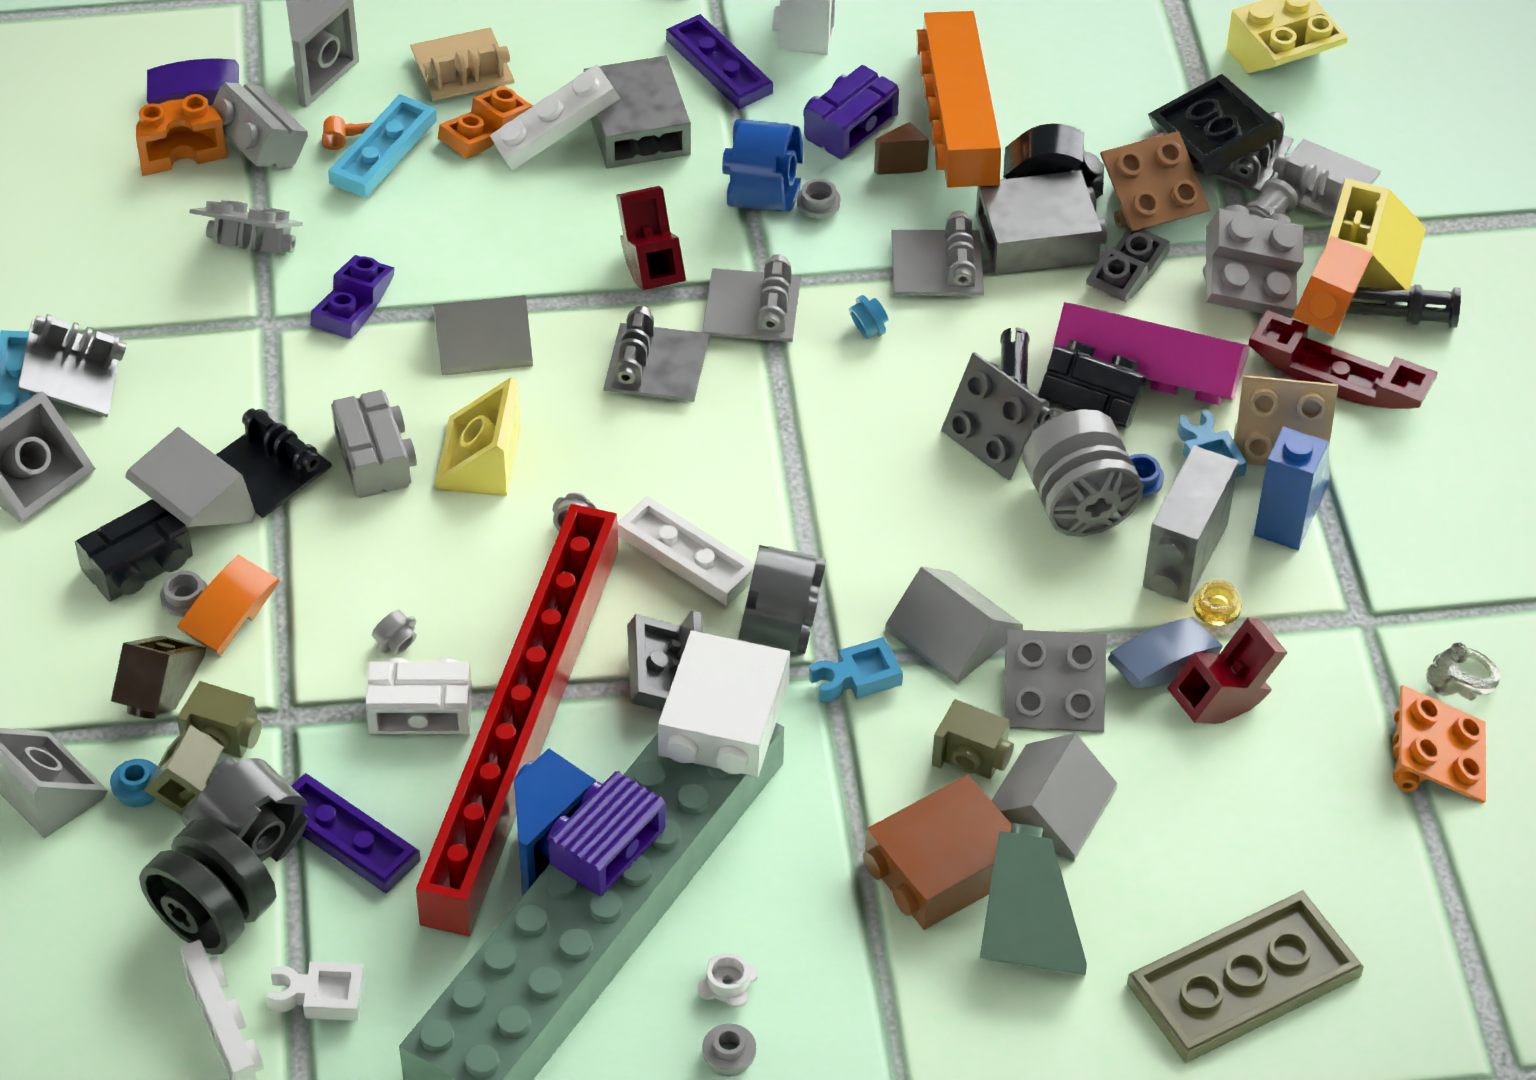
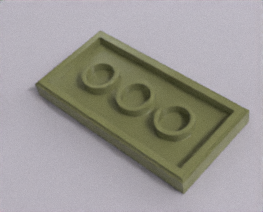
[1127,890,1364,1064]

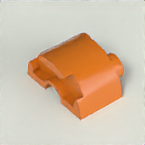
[136,94,228,176]

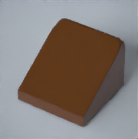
[874,122,929,175]

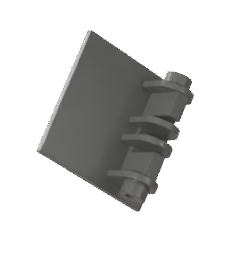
[940,352,1053,480]

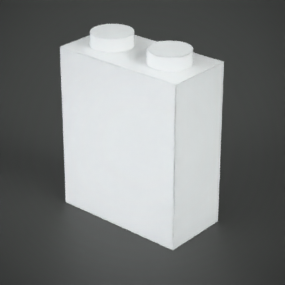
[658,630,790,777]

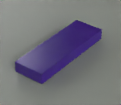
[666,14,773,110]
[291,773,421,894]

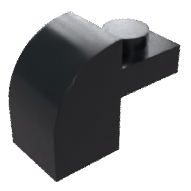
[1003,123,1104,199]

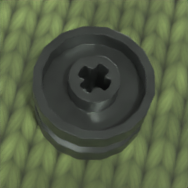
[139,818,277,955]

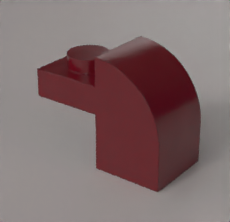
[616,186,686,290]
[1167,617,1288,724]

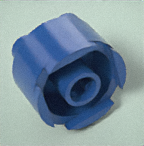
[722,119,803,211]

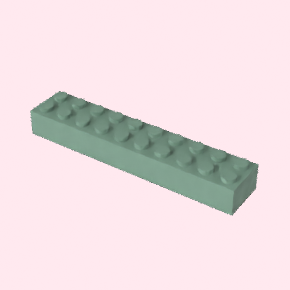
[399,723,784,1080]

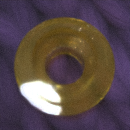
[1193,580,1242,626]

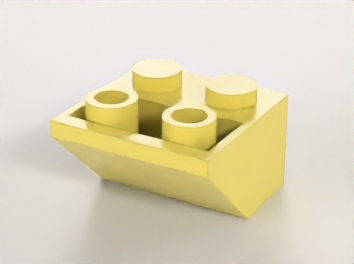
[1226,0,1348,73]
[1326,179,1426,291]

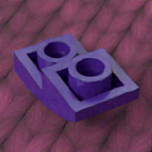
[146,58,239,106]
[310,255,395,339]

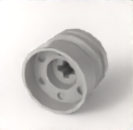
[1022,409,1144,537]

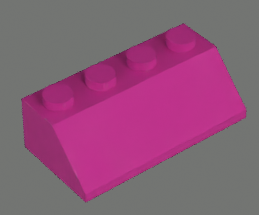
[1051,302,1250,406]

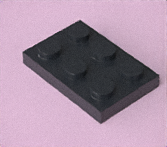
[1148,74,1282,176]

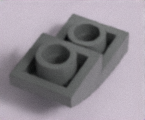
[1086,227,1170,302]

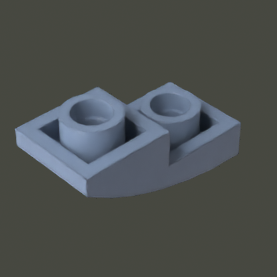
[1108,617,1223,689]

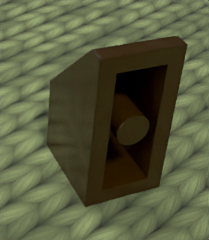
[111,635,207,719]

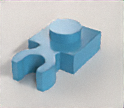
[1177,409,1247,478]
[809,637,903,702]

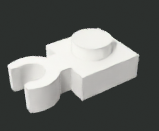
[267,962,365,1021]

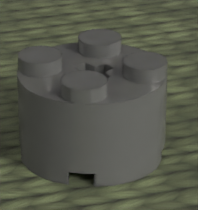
[738,545,827,654]
[182,758,308,862]

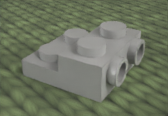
[1206,205,1304,318]

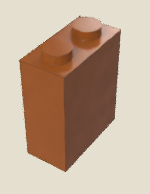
[863,774,1012,930]

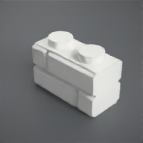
[366,658,472,735]

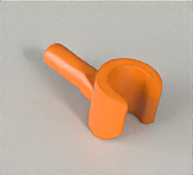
[322,115,373,150]

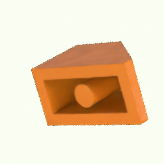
[1292,235,1373,336]

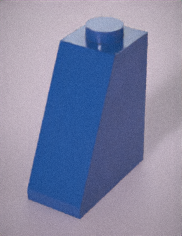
[1253,427,1329,550]

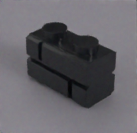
[1038,339,1147,428]
[74,499,193,602]

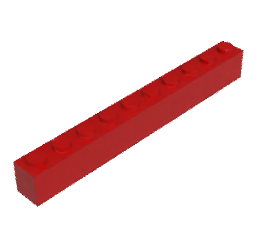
[416,504,618,937]

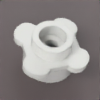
[698,953,758,1008]

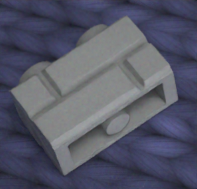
[212,82,308,168]
[331,389,417,498]

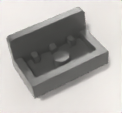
[627,610,705,711]

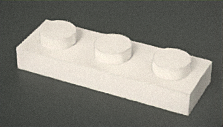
[489,64,621,171]
[617,495,755,606]
[180,940,264,1080]

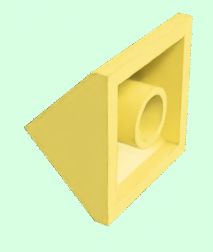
[434,377,521,496]

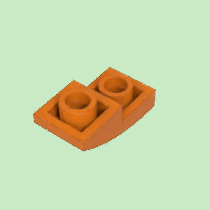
[437,86,533,159]
[177,554,280,656]

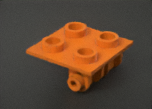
[1393,685,1486,803]

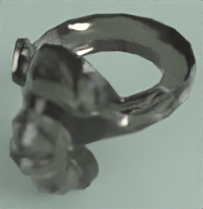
[1426,642,1501,701]

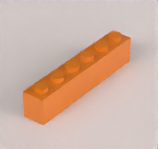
[916,11,1001,188]

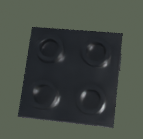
[216,408,332,518]

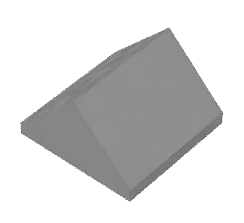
[286,0,359,108]
[433,295,533,375]
[0,390,96,522]
[125,427,256,527]
[885,566,1023,684]
[0,728,108,839]
[991,733,1118,861]

